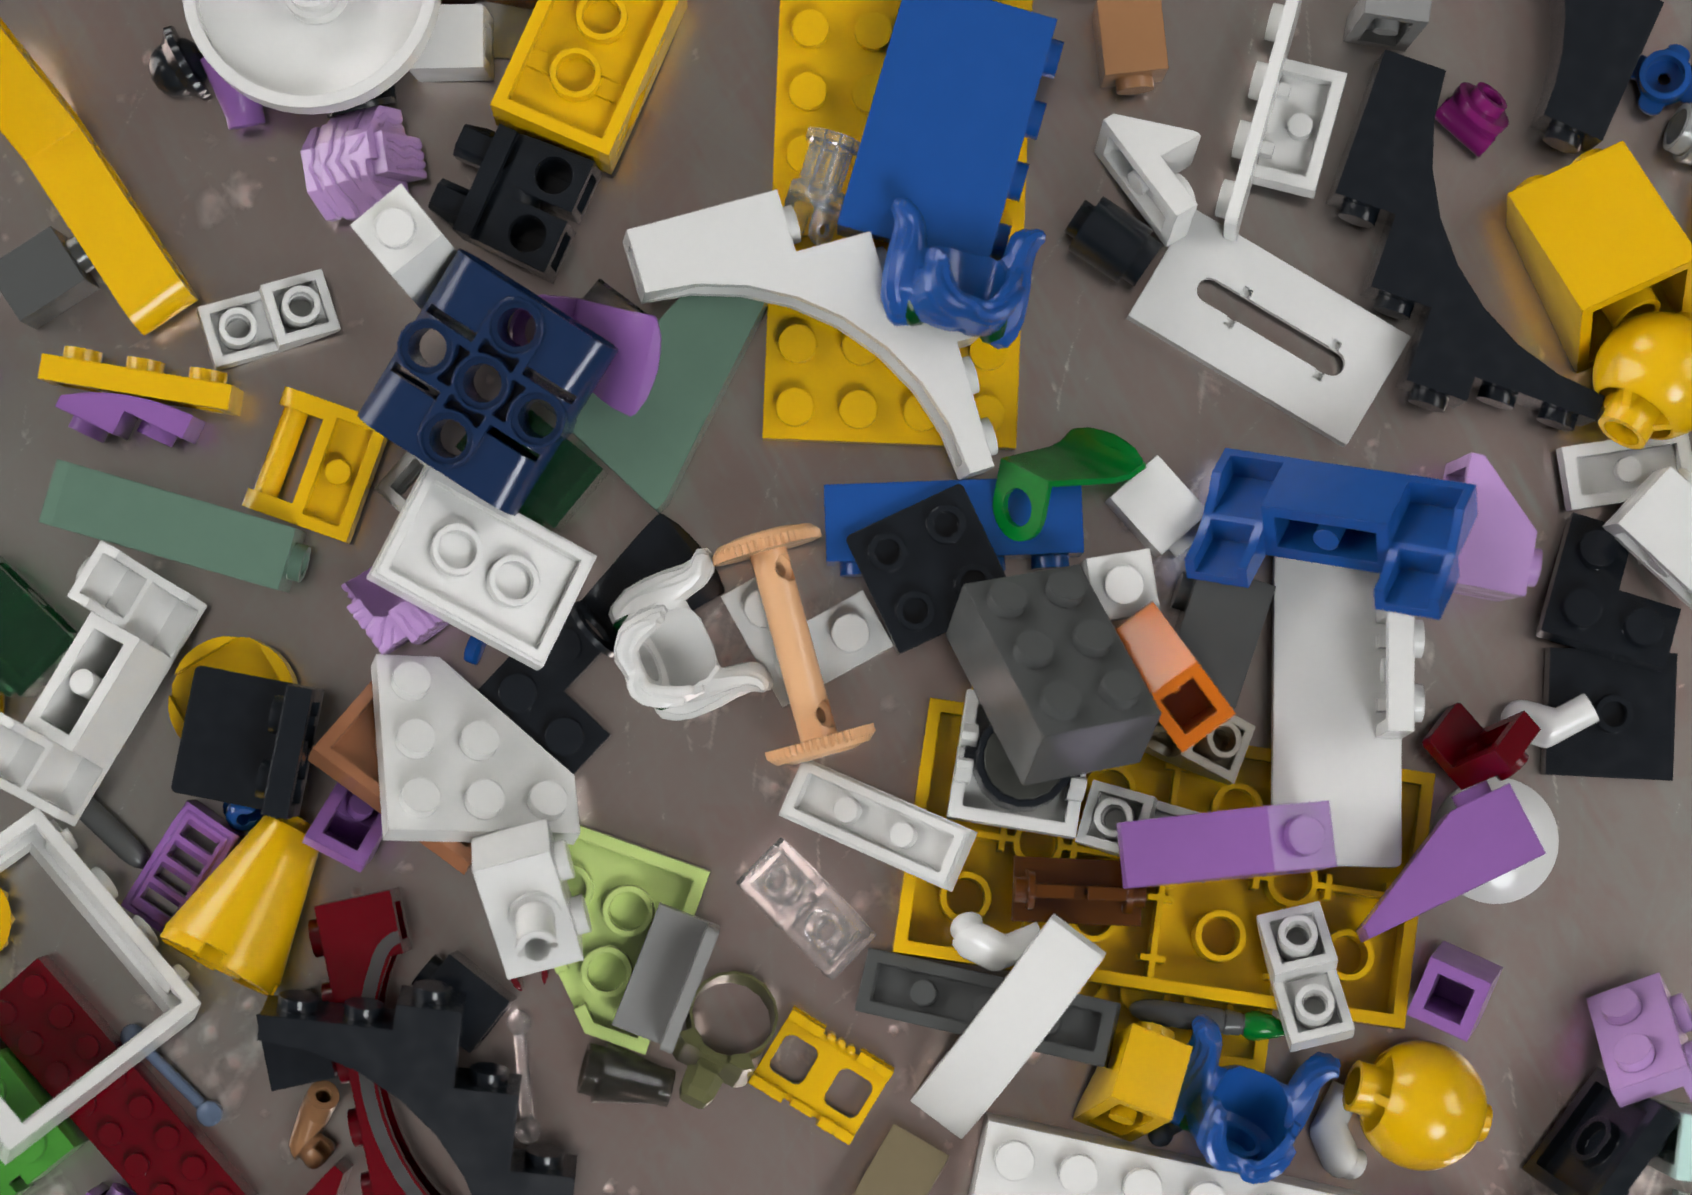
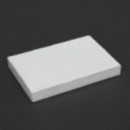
[366,464,597,671]

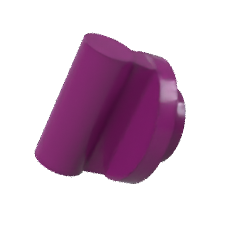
[1435,82,1509,158]

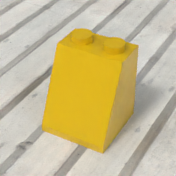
[1506,141,1692,373]

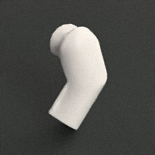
[1310,1080,1367,1180]

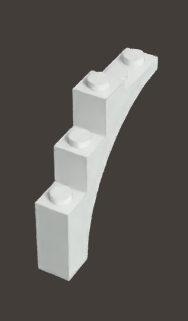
[623,189,998,480]

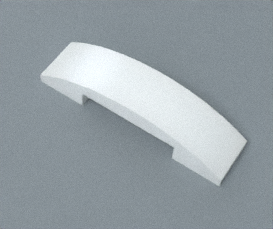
[910,913,1106,1139]

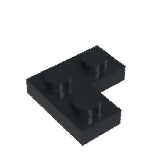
[1535,512,1681,674]
[478,613,612,775]

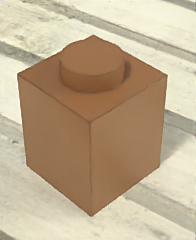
[1092,0,1169,95]

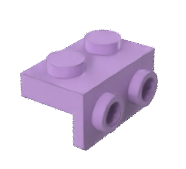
[1586,972,1692,1108]

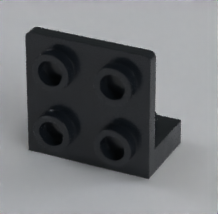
[847,484,1006,655]
[171,666,325,819]

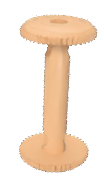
[712,523,876,766]

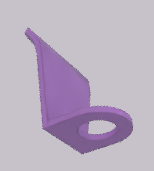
[509,295,662,417]

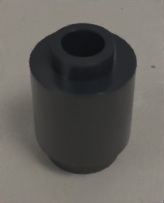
[1064,196,1163,286]

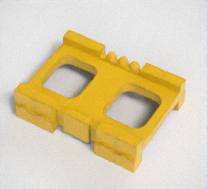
[747,1005,895,1145]

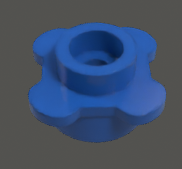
[1631,44,1692,115]

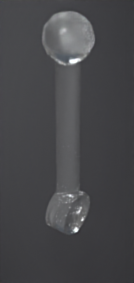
[506,1010,542,1144]

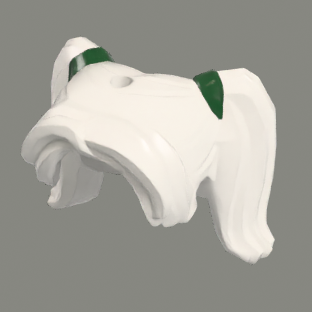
[608,548,774,721]

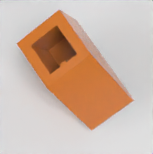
[1115,601,1236,753]

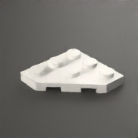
[371,654,580,844]

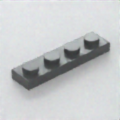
[855,948,1122,1068]

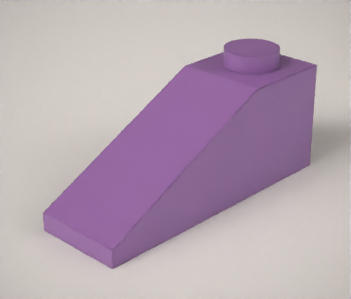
[1355,780,1546,943]
[1116,800,1337,889]

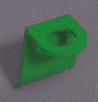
[993,427,1146,542]

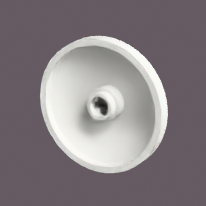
[182,0,441,115]

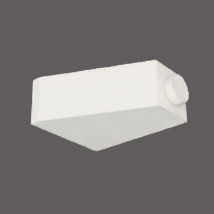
[350,184,472,332]

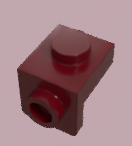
[1422,703,1541,790]

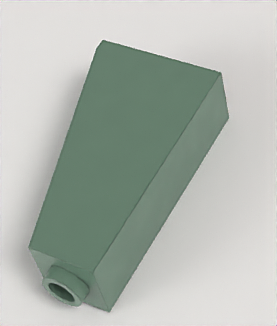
[573,296,768,513]
[38,459,311,593]

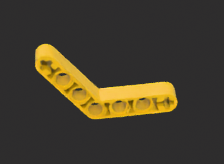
[0,17,198,336]

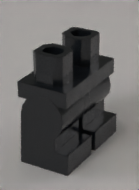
[428,124,602,284]

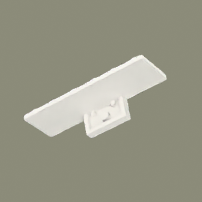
[1271,556,1425,868]

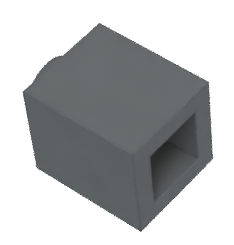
[0,226,100,330]

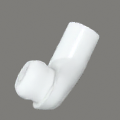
[1500,693,1599,748]
[950,912,1041,971]

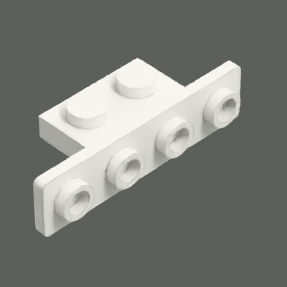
[1215,0,1348,241]

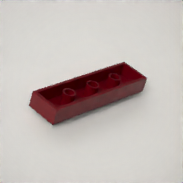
[0,955,258,1195]

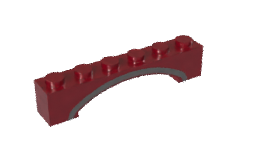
[308,887,444,1195]

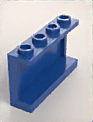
[837,0,1064,261]

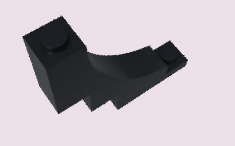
[1530,0,1664,154]

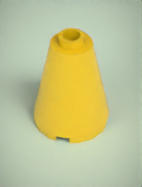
[159,815,319,996]

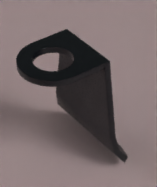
[570,513,724,658]

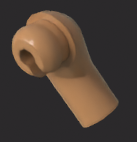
[288,1080,340,1169]

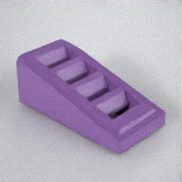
[121,799,247,933]

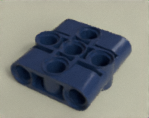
[357,248,618,516]

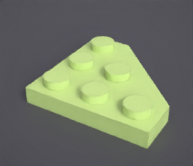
[554,824,711,1055]

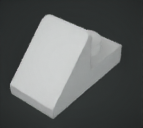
[1094,114,1201,247]

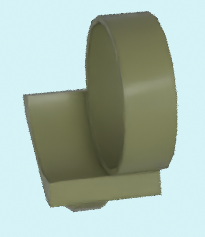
[672,971,778,1109]

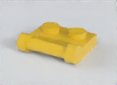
[241,386,388,544]

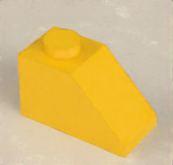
[1072,1021,1193,1142]

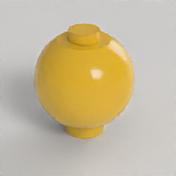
[1592,311,1692,449]
[1342,1040,1493,1171]

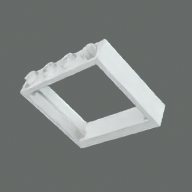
[0,807,201,1166]

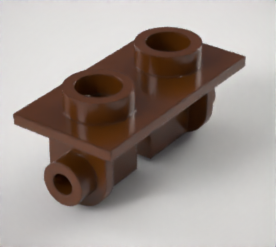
[1011,856,1147,927]

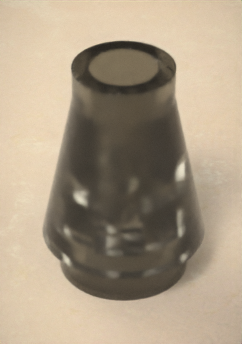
[577,1041,676,1107]

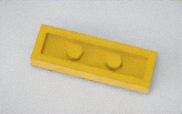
[37,346,244,417]

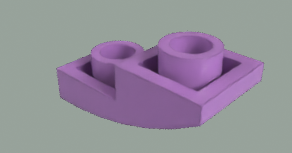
[55,392,206,448]

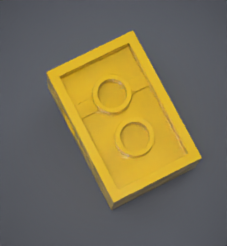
[490,0,688,175]

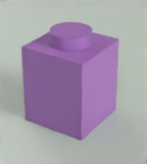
[1407,940,1503,1042]

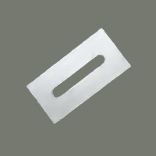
[1126,209,1411,447]

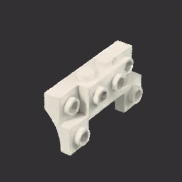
[0,540,208,827]

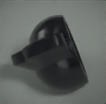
[149,25,211,100]

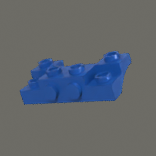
[1185,448,1478,620]

